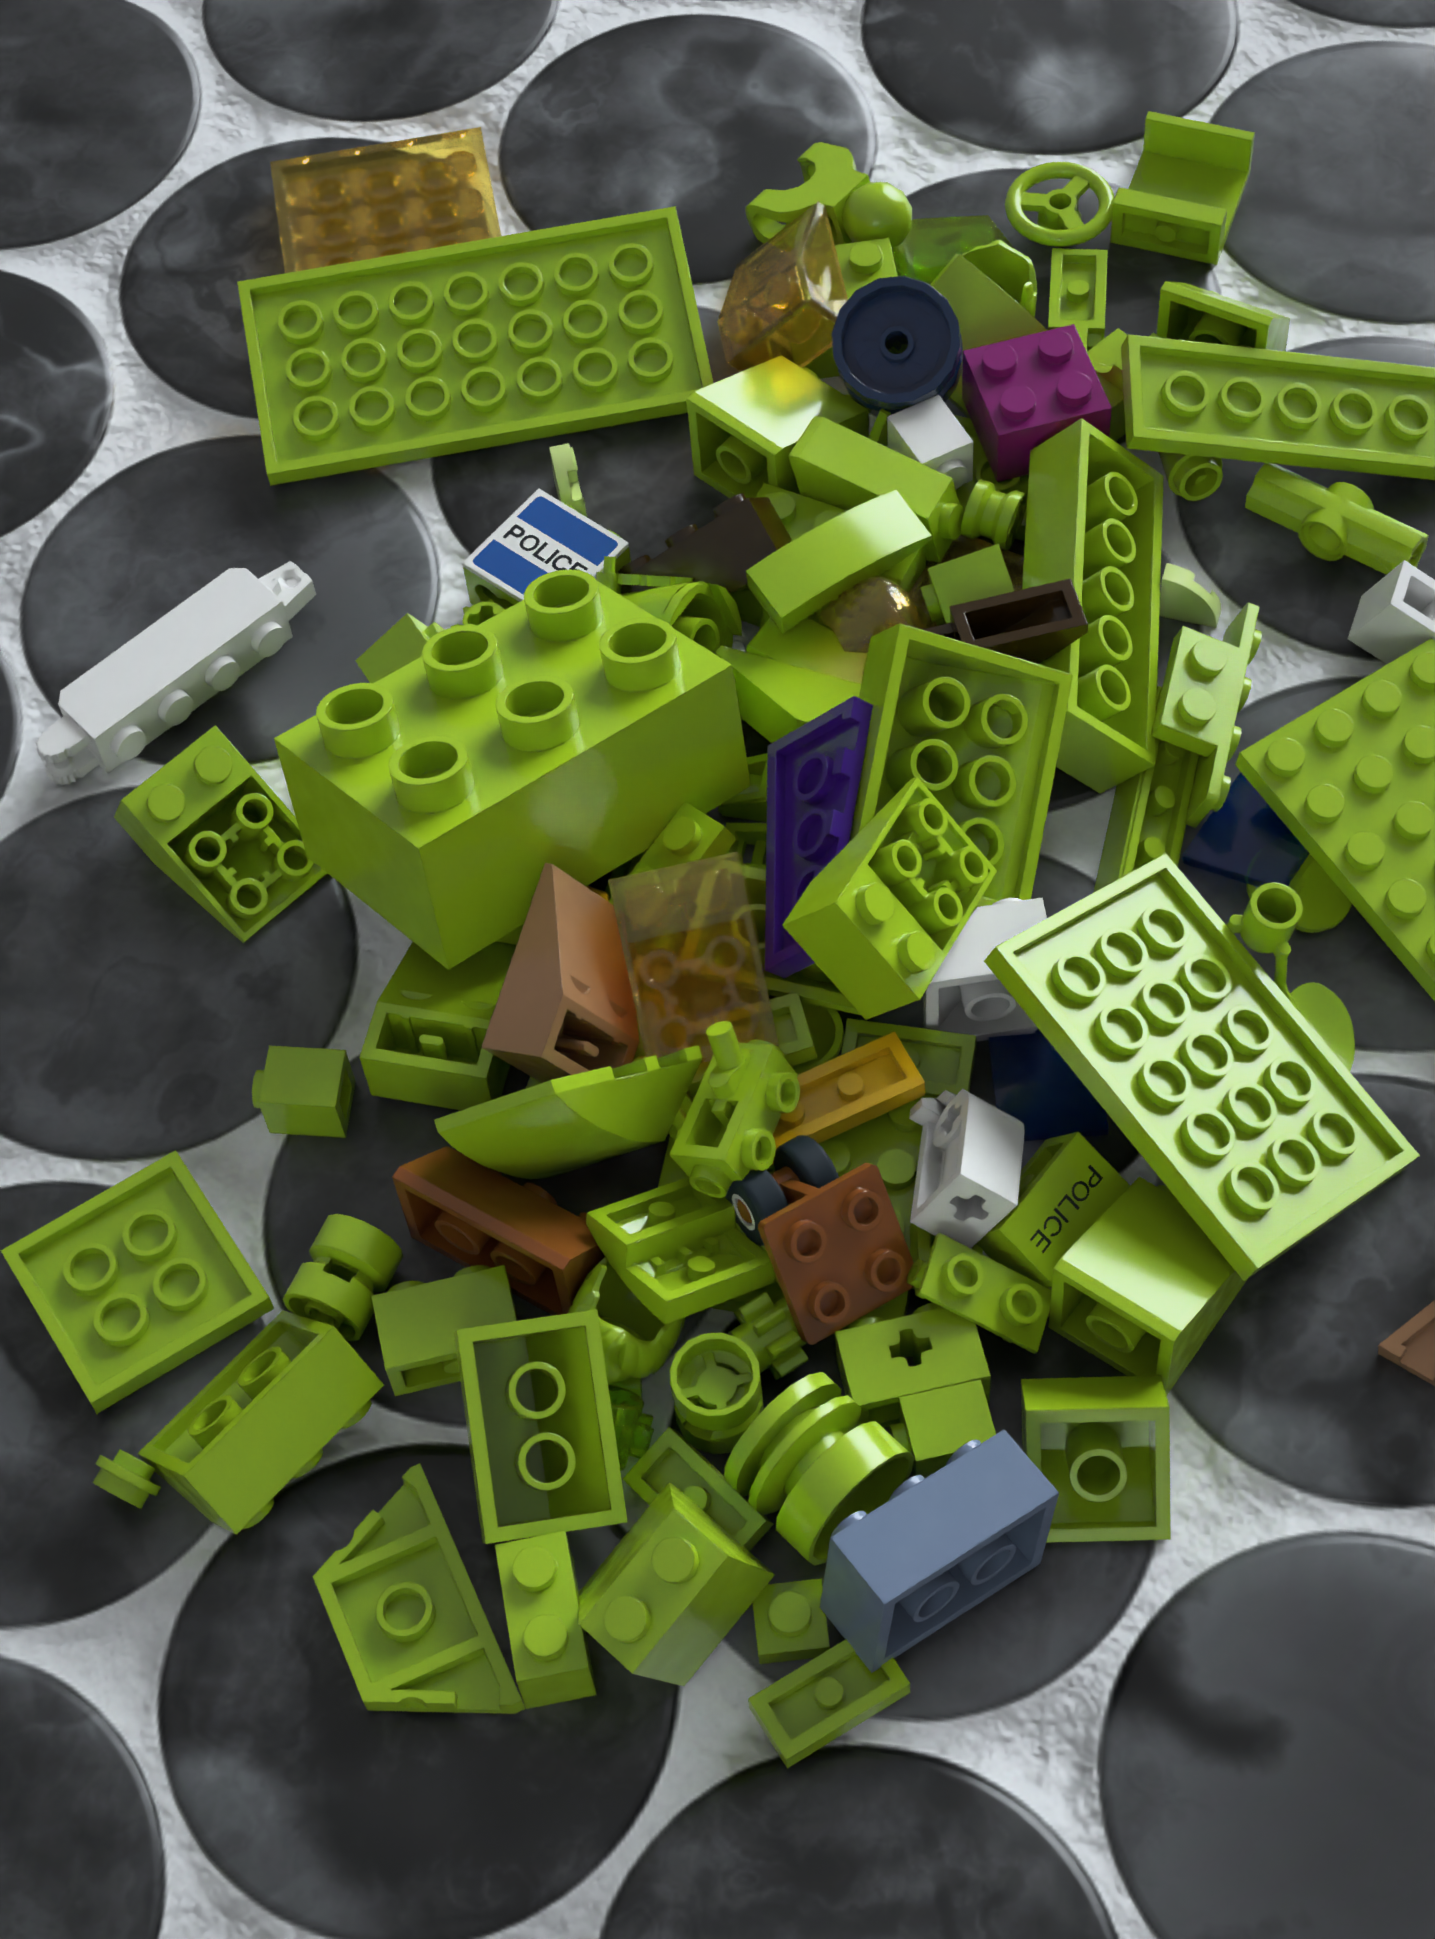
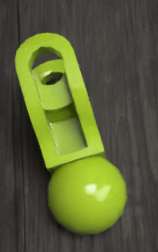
[745,142,912,254]

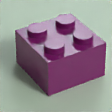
[962,324,1112,482]

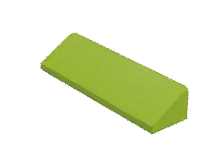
[1093,686,1199,893]

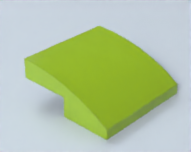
[891,253,1047,418]
[586,1177,775,1325]

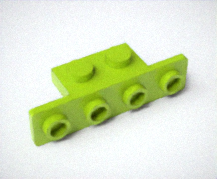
[1151,602,1262,828]

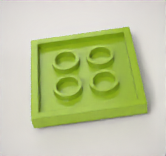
[1,1150,274,1414]

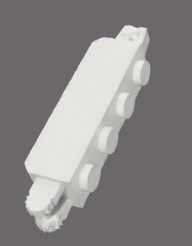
[35,561,316,786]

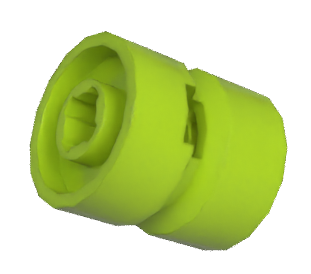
[282,1214,404,1341]
[670,1332,764,1454]

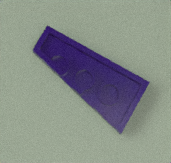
[765,696,873,978]

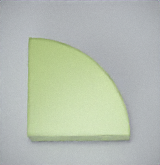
[549,443,587,517]
[1159,563,1221,628]

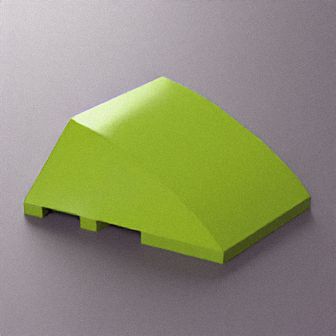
[434,1045,703,1179]

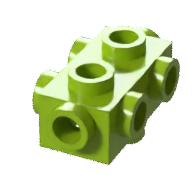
[669,1021,800,1198]

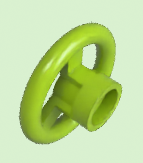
[1005,162,1115,247]

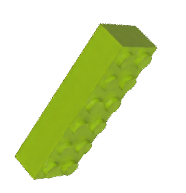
[1022,418,1164,794]

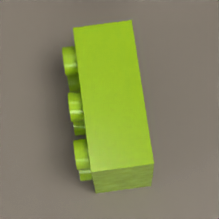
[274,569,751,970]

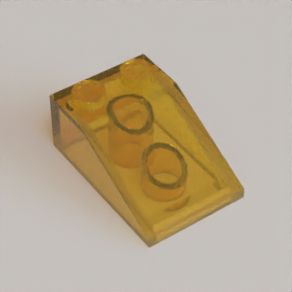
[717,202,848,372]

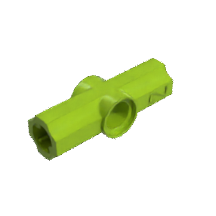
[1245,463,1429,575]

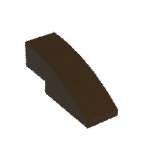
[922,578,1088,664]

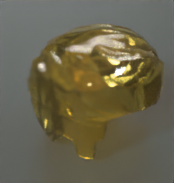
[820,576,937,673]

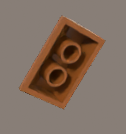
[392,1146,605,1316]

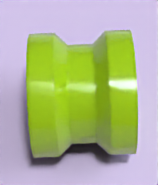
[961,479,1027,551]

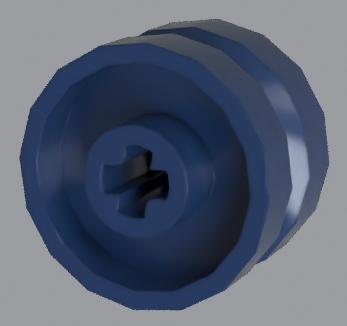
[832,276,963,417]

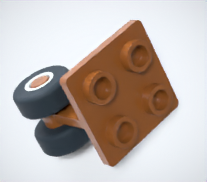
[725,1135,914,1345]

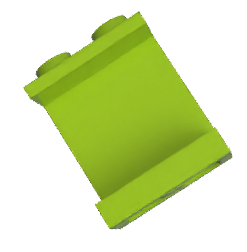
[1110,111,1255,265]

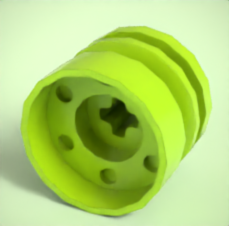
[724,1372,914,1566]

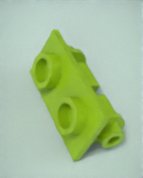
[907,1232,1051,1354]

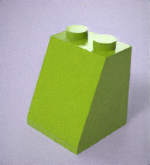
[686,355,869,498]
[1048,1176,1247,1396]
[579,1482,775,1686]

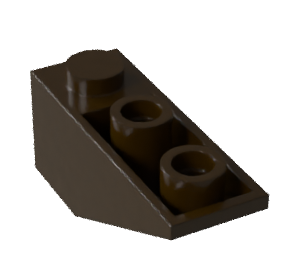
[618,493,792,594]

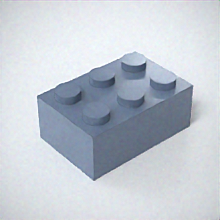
[820,1429,1059,1673]

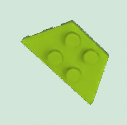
[313,1463,525,1714]

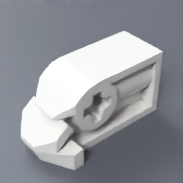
[909,1089,1025,1248]

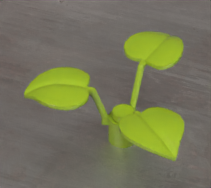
[1226,836,1355,1072]

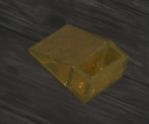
[608,852,779,1063]

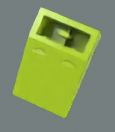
[114,725,328,943]
[782,777,997,1020]
[359,942,516,1110]

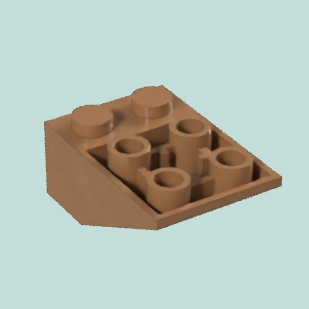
[481,863,639,1083]

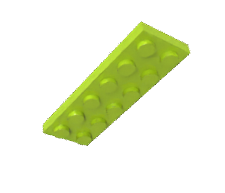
[1121,334,1435,480]

